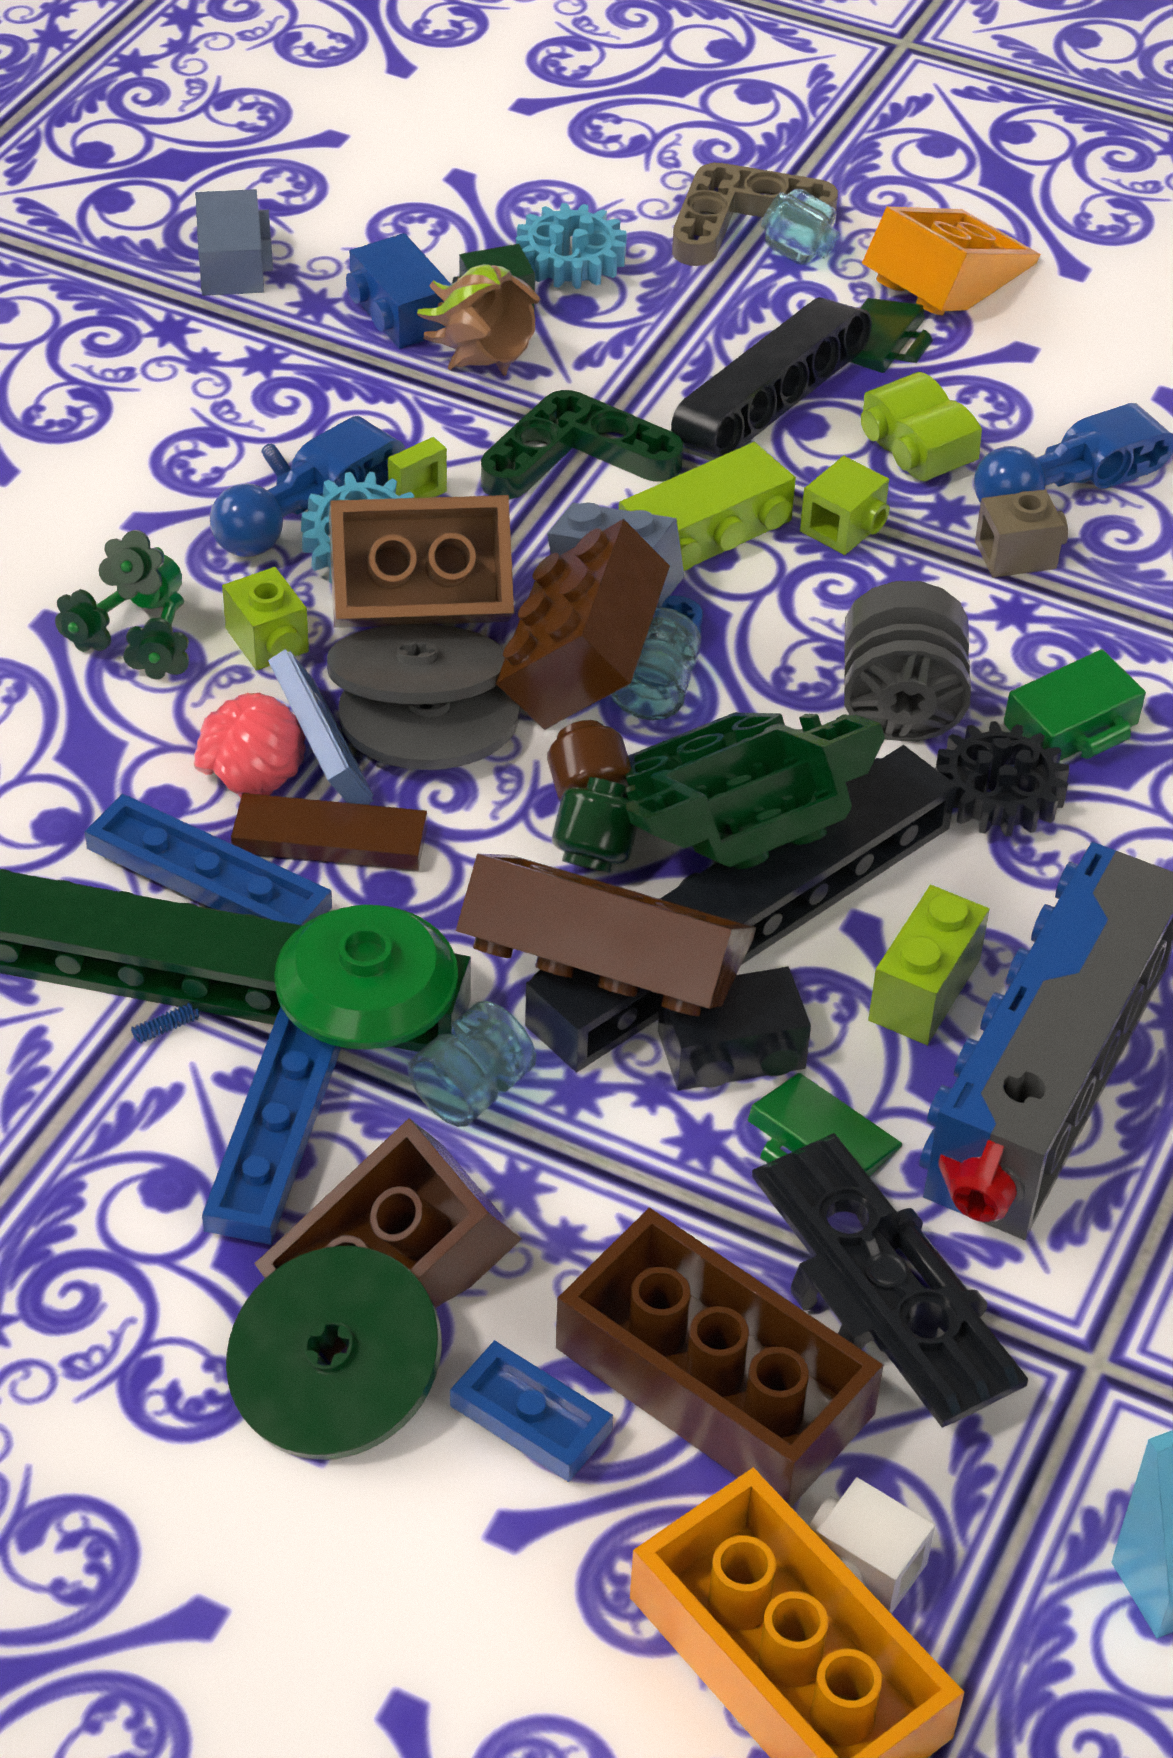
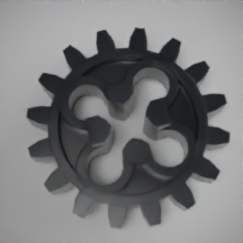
[935,721,1069,836]

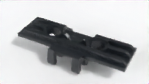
[752,1133,1028,1428]

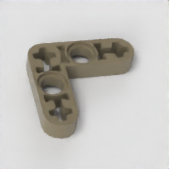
[672,162,838,266]

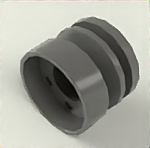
[844,581,971,742]

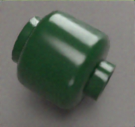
[552,777,638,873]

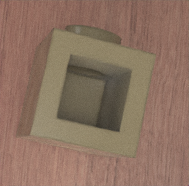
[975,489,1068,578]

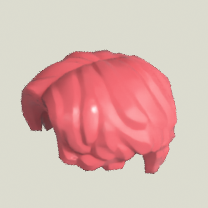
[193,692,306,798]

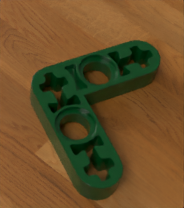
[481,390,683,499]

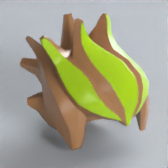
[417,264,540,376]

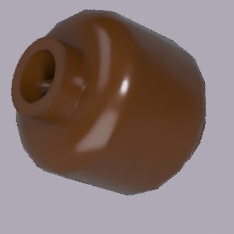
[547,720,632,802]

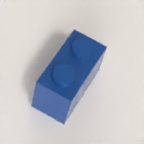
[346,233,452,349]

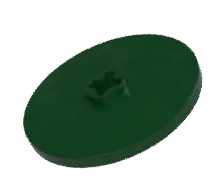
[226,1246,442,1460]

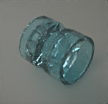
[611,607,701,721]
[408,1001,536,1127]

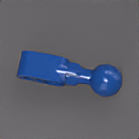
[974,403,1173,503]
[210,416,405,557]

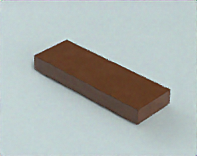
[231,793,428,871]

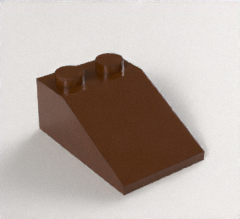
[254,1118,522,1363]

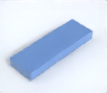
[268,649,374,805]

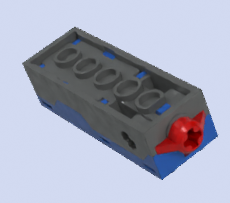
[919,842,1173,1240]

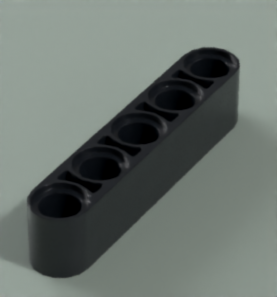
[671,297,872,457]

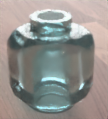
[761,188,840,265]

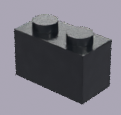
[657,966,811,1091]

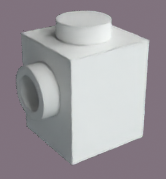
[810,1477,936,1614]

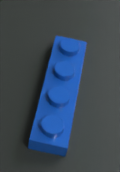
[85,793,332,925]
[202,1007,342,1245]

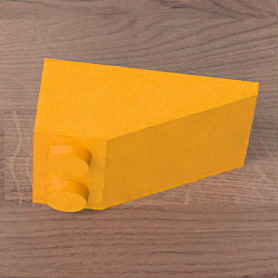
[862,206,1041,315]

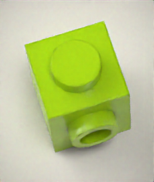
[800,455,890,555]
[222,567,309,671]

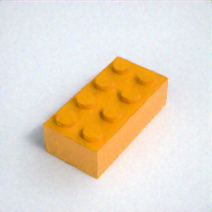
[629,1467,965,1758]

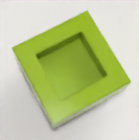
[388,437,447,498]

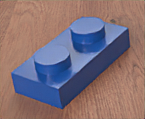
[450,1340,613,1482]

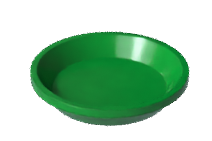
[274,905,458,1049]

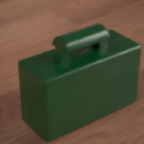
[850,298,933,373]

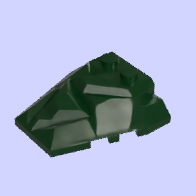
[626,712,885,869]

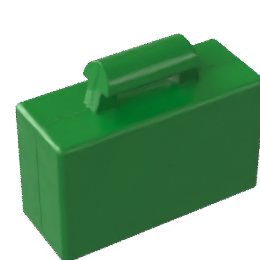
[1003,649,1146,761]
[748,1073,902,1177]

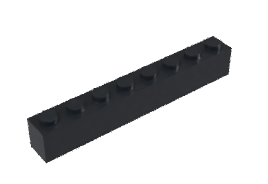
[525,745,957,1073]

